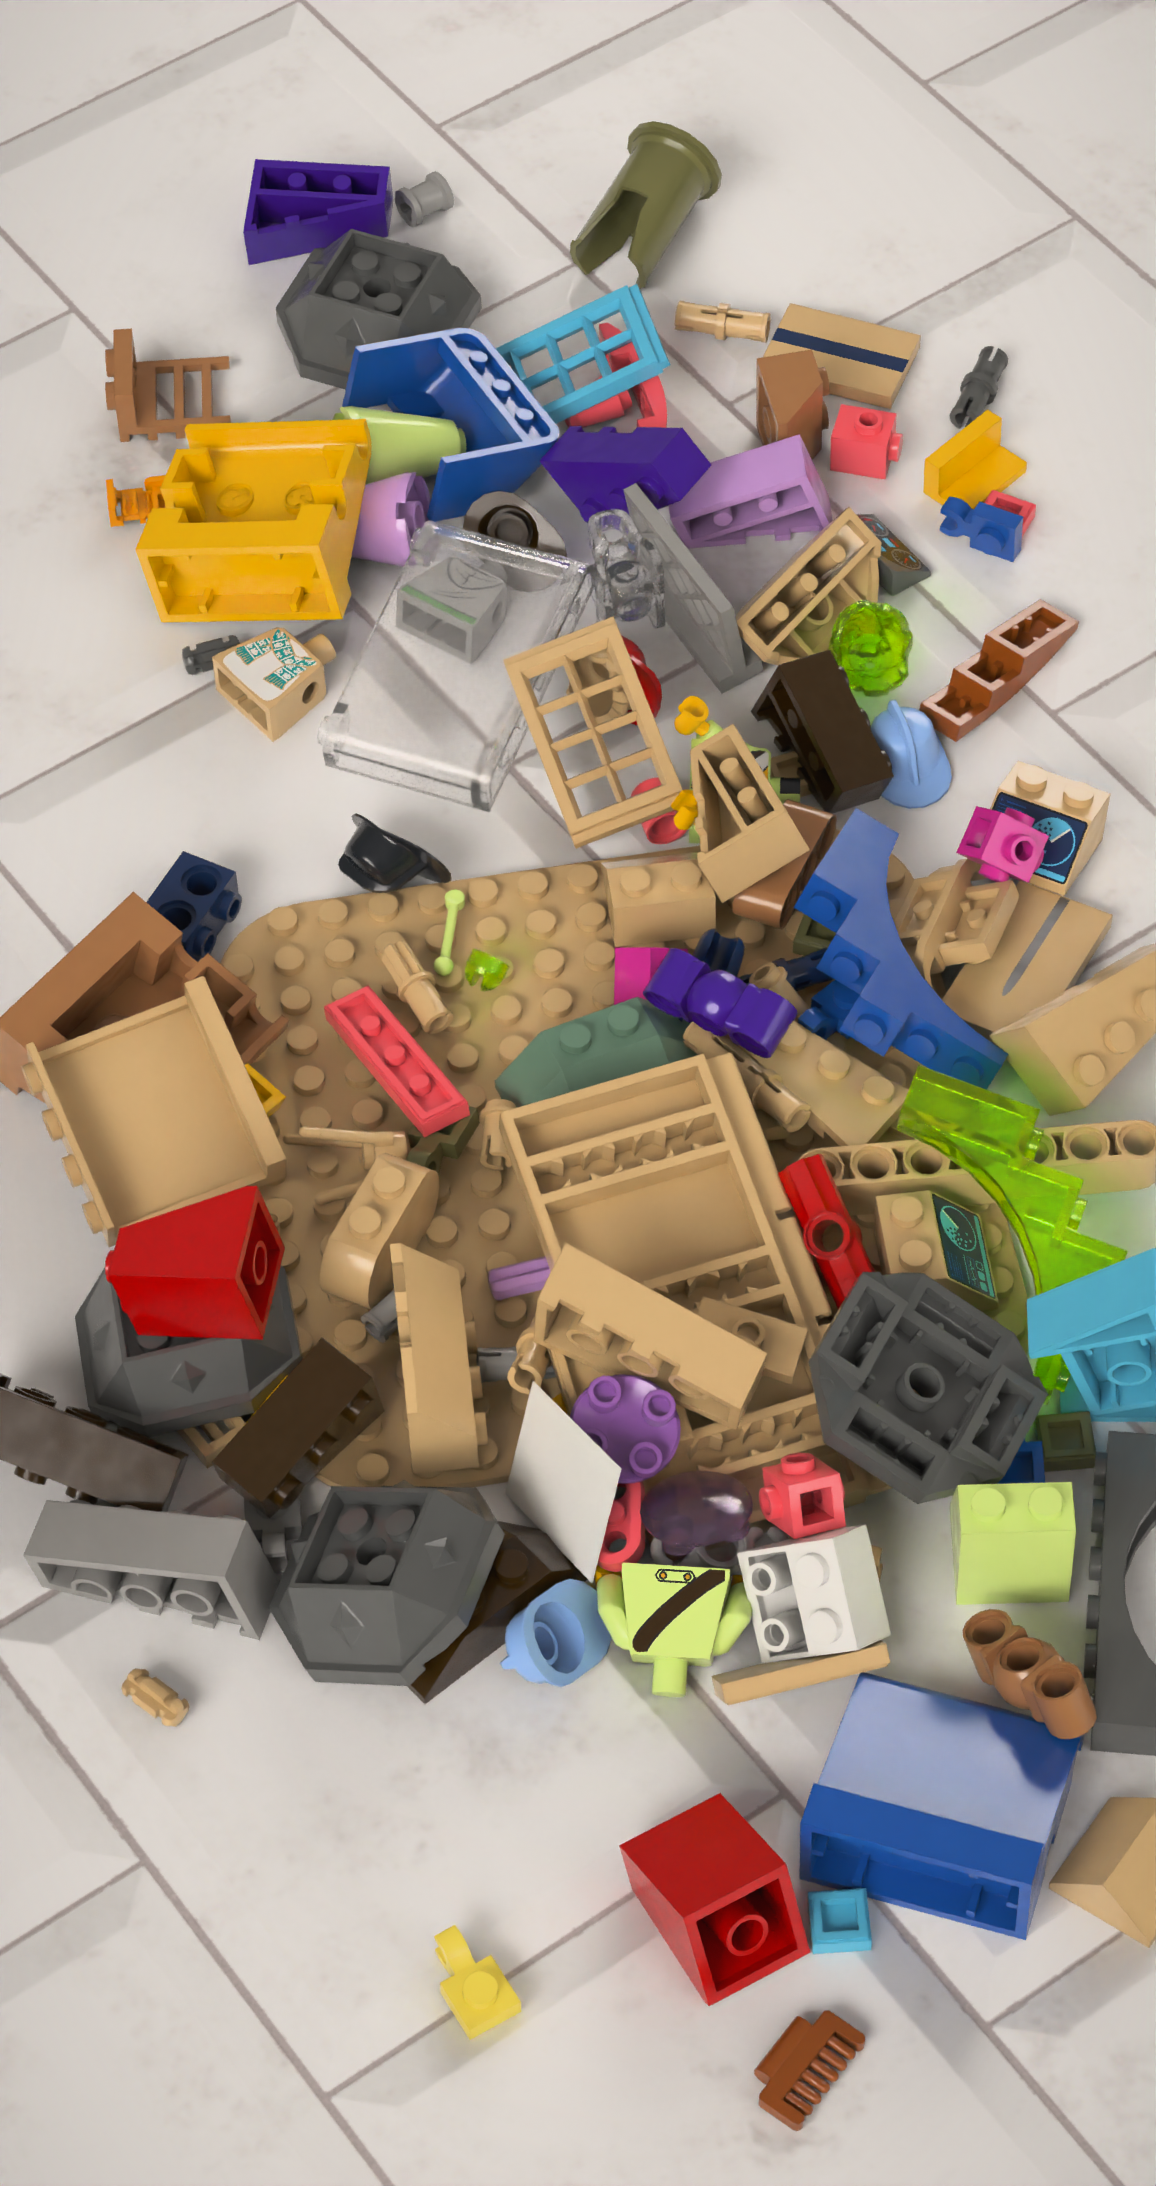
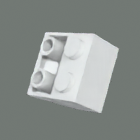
[737,1524,891,1663]

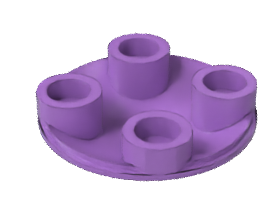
[570,1374,681,1484]

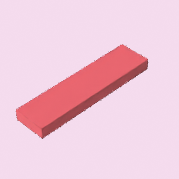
[324,985,470,1137]

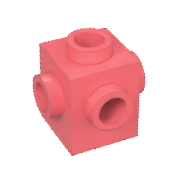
[759,1453,846,1539]

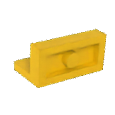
[923,409,1027,509]

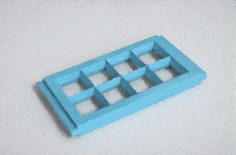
[496,284,670,424]

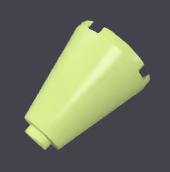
[333,406,466,485]

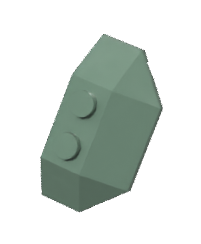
[495,997,697,1107]

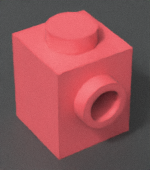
[830,404,903,479]

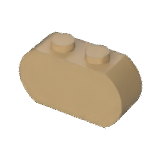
[320,1153,440,1309]

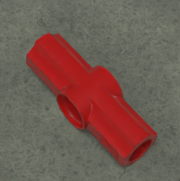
[778,1154,875,1310]

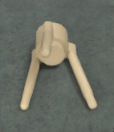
[283,1127,407,1205]

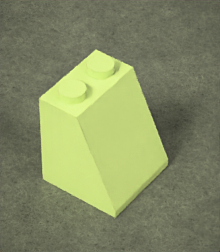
[950,1482,1076,1605]

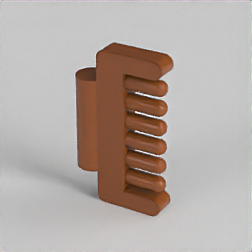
[754,2010,865,2131]

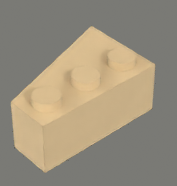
[690,724,810,903]

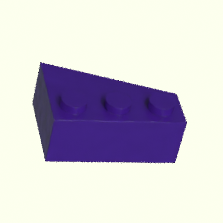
[243,159,394,265]
[539,426,712,533]

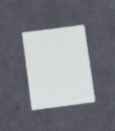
[505,1381,622,1583]

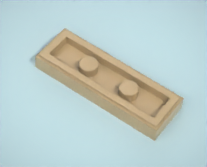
[711,1640,890,1705]

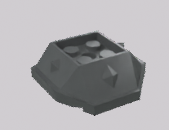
[276,229,482,390]
[75,1266,303,1437]
[808,1272,1048,1504]
[269,1480,505,1686]

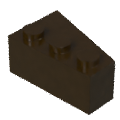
[751,650,894,814]
[212,1338,385,1519]

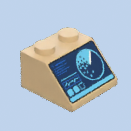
[990,761,1110,896]
[874,1190,999,1311]

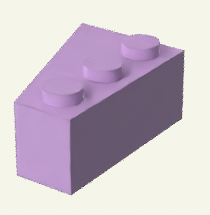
[668,434,833,549]

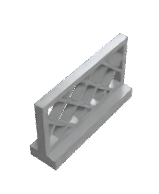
[623,483,763,694]

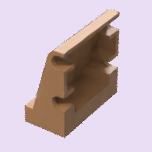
[0,892,289,1104]

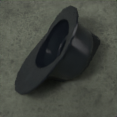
[338,813,452,893]

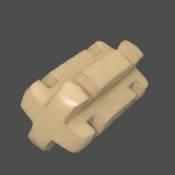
[121,1668,189,1727]

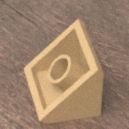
[1049,1797,1156,1948]

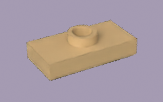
[697,1296,809,1384]

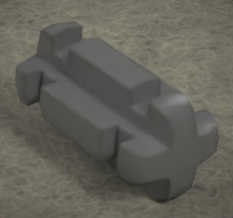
[182,635,240,675]

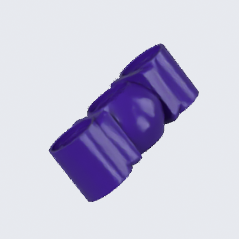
[643,948,798,1058]

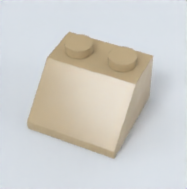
[601,851,716,947]

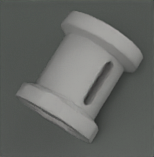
[395,171,454,227]

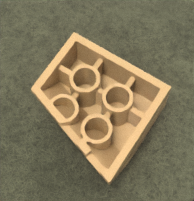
[390,1243,488,1474]

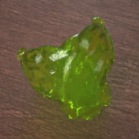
[829,600,913,697]

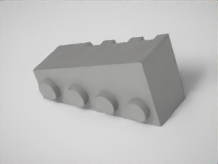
[23,1500,280,1640]

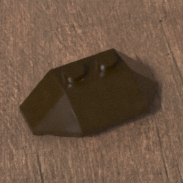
[407,1521,588,1704]

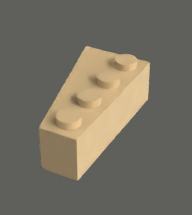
[533,1242,767,1430]

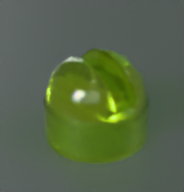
[464,948,510,992]

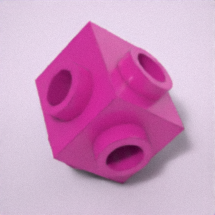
[956,806,1049,883]

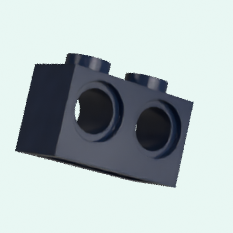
[147,851,242,962]

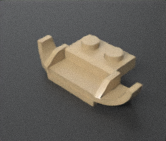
[894,858,1020,989]

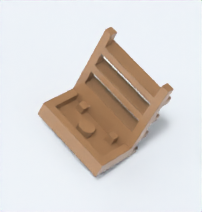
[105,328,231,442]

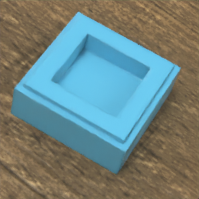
[807,1888,872,1954]

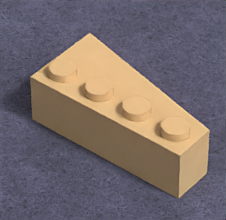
[989,943,1156,1116]

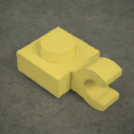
[434,1925,521,2040]

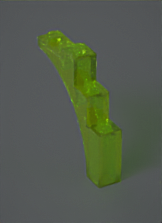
[896,1065,1128,1405]

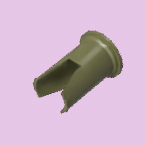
[570,121,722,289]

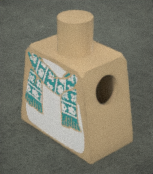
[212,627,336,742]

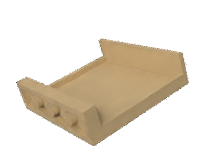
[21,976,287,1247]

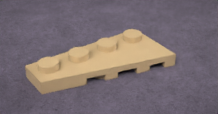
[725,1021,913,1146]

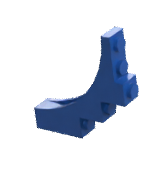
[793,808,1008,1099]

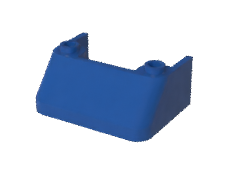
[342,328,560,523]

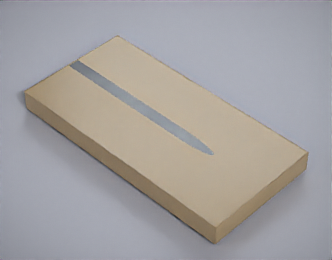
[942,880,1113,1044]

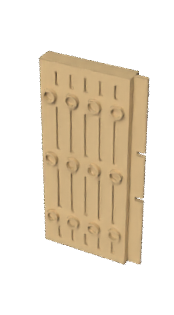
[499,1053,892,1561]

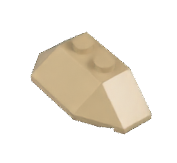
[736,507,881,665]

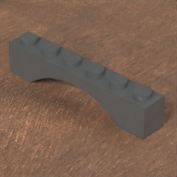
[1083,1431,1156,1756]

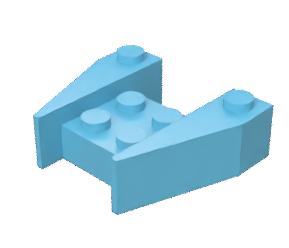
[1026,1248,1156,1422]

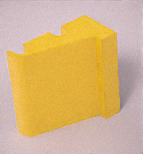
[135,419,371,622]

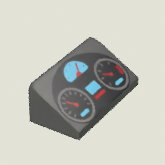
[857,514,931,596]

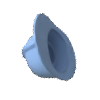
[871,700,952,809]
[500,1579,612,1687]

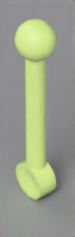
[433,889,465,976]

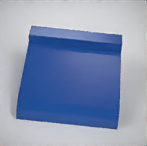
[799,1672,1084,1940]

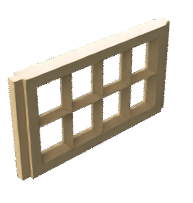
[503,616,682,849]

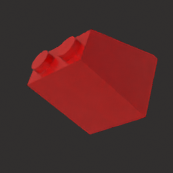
[105,1186,285,1340]
[619,1793,810,2006]

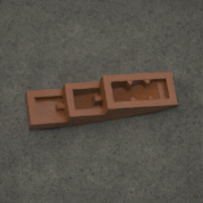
[919,599,1079,742]

